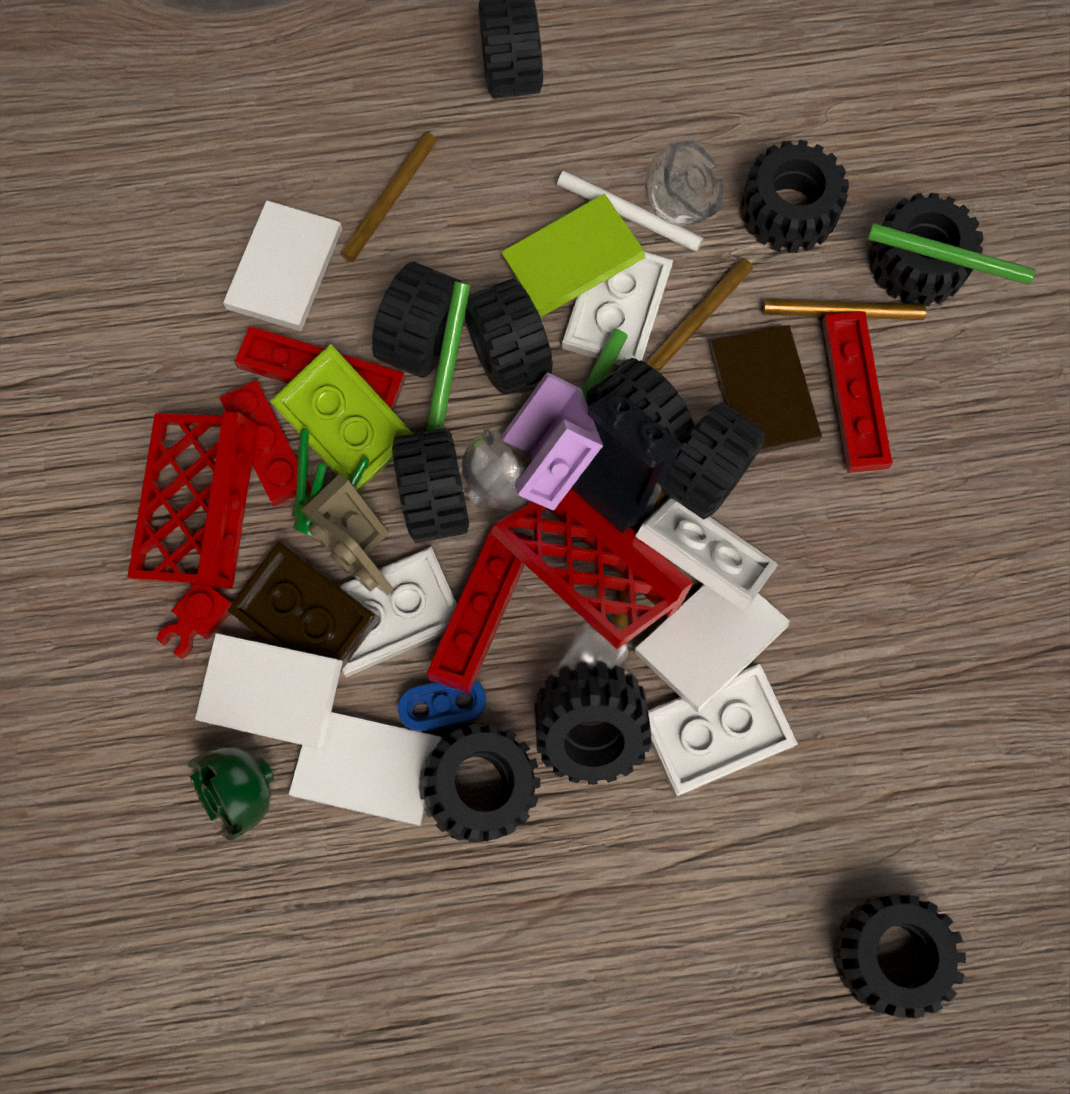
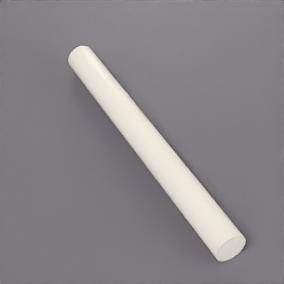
[557,171,704,252]

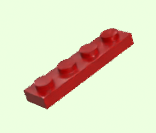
[822,311,893,473]
[234,326,405,411]
[427,524,533,694]

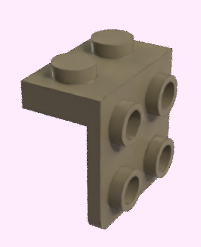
[302,474,394,596]

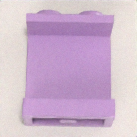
[501,372,603,511]

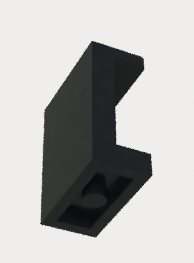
[571,390,682,533]

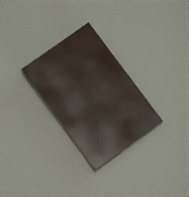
[709,325,822,454]
[227,541,381,672]

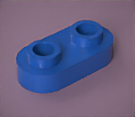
[398,680,486,733]

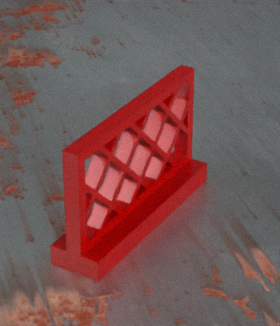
[127,412,258,590]
[491,489,693,649]

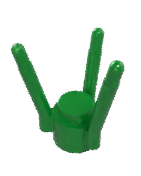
[292,428,369,536]

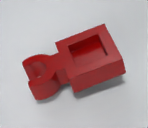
[156,585,232,659]

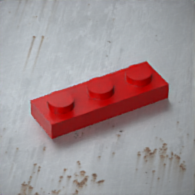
[219,380,311,507]

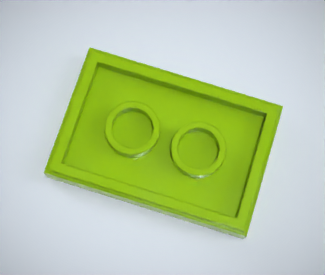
[501,193,645,318]
[270,344,414,492]

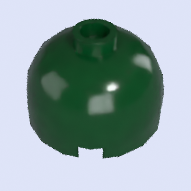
[188,746,274,841]

